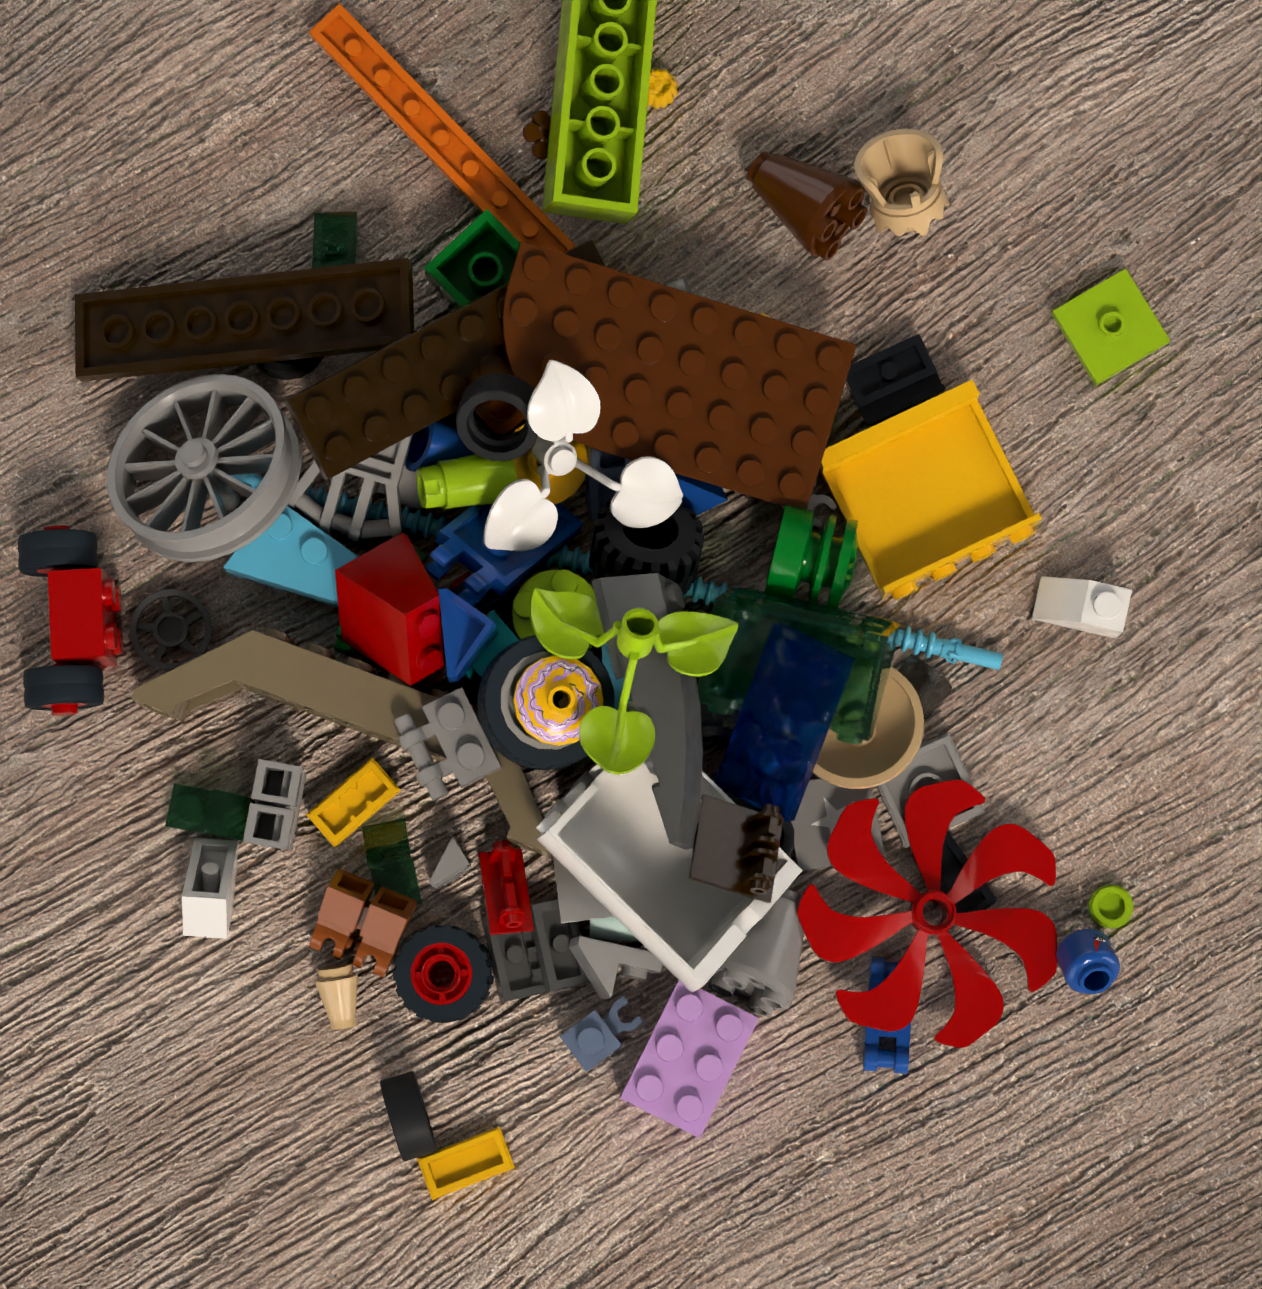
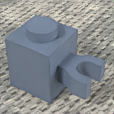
[560,996,644,1072]

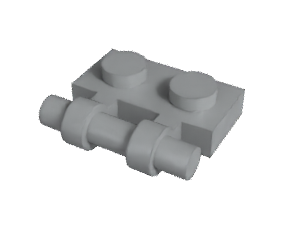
[394,687,502,801]

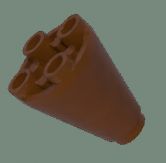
[747,151,868,261]

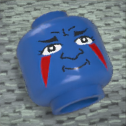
[1056,929,1120,994]

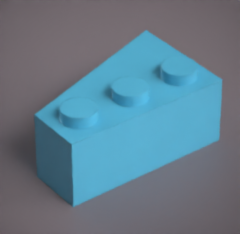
[223,506,359,608]

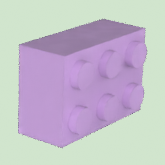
[620,980,759,1139]

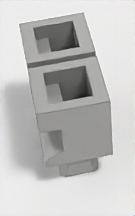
[243,759,307,851]

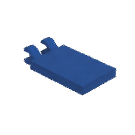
[425,503,584,607]

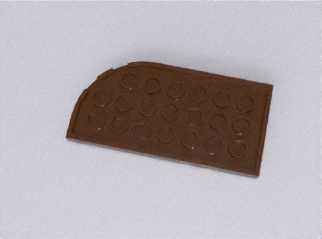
[502,241,857,509]

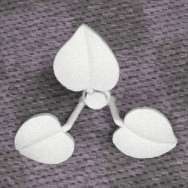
[484,360,683,551]

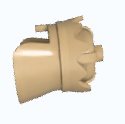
[854,129,950,237]

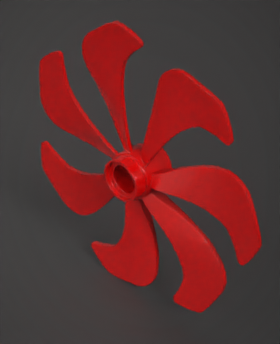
[796,780,1057,1048]

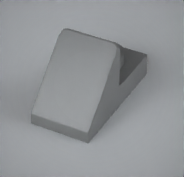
[569,936,663,999]

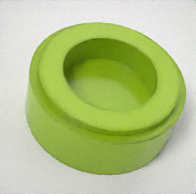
[1088,884,1134,929]

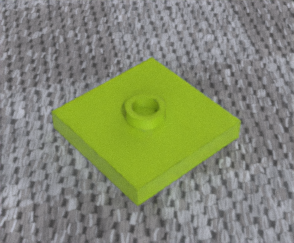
[1051,268,1171,387]

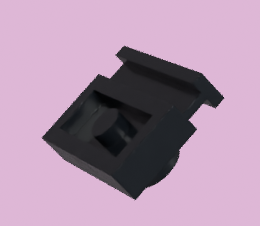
[845,334,946,428]

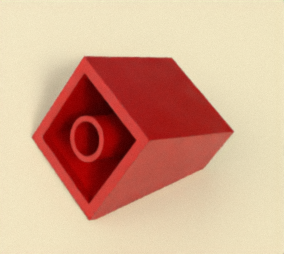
[335,533,444,686]

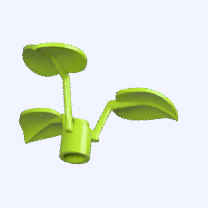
[530,588,738,775]

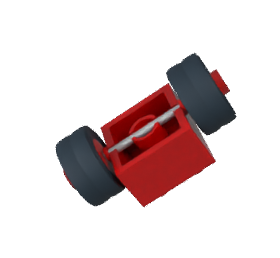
[18,525,124,716]

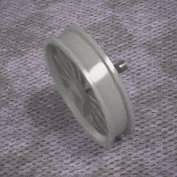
[107,374,302,562]

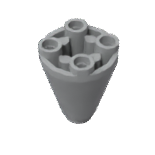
[708,889,804,1017]

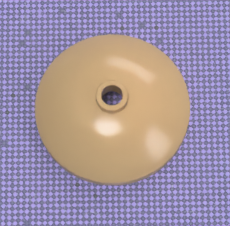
[791,658,924,789]

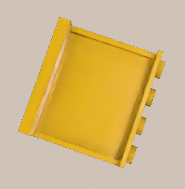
[819,379,1042,600]

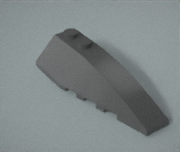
[592,573,703,850]

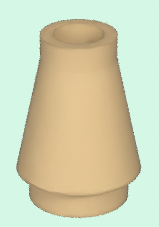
[314,963,358,1030]

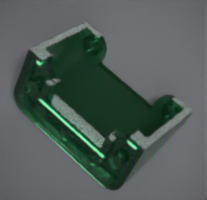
[698,587,900,744]

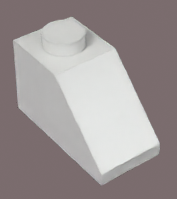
[1031,576,1132,639]
[182,838,239,939]

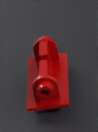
[478,840,534,935]

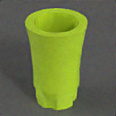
[416,454,517,509]

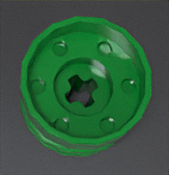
[764,505,859,610]

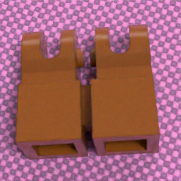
[309,868,418,978]

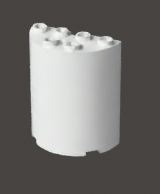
[536,763,803,992]

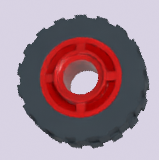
[393,925,494,1023]

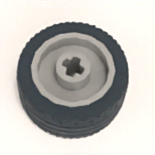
[477,635,615,770]

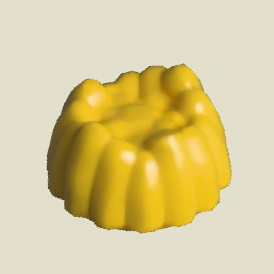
[647,68,678,109]

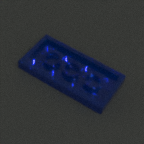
[714,623,855,822]

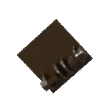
[689,794,783,903]

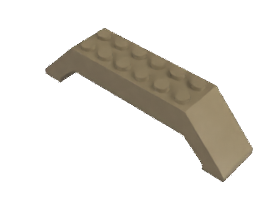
[131,627,551,858]

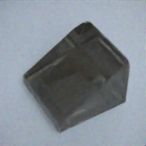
[898,654,952,720]

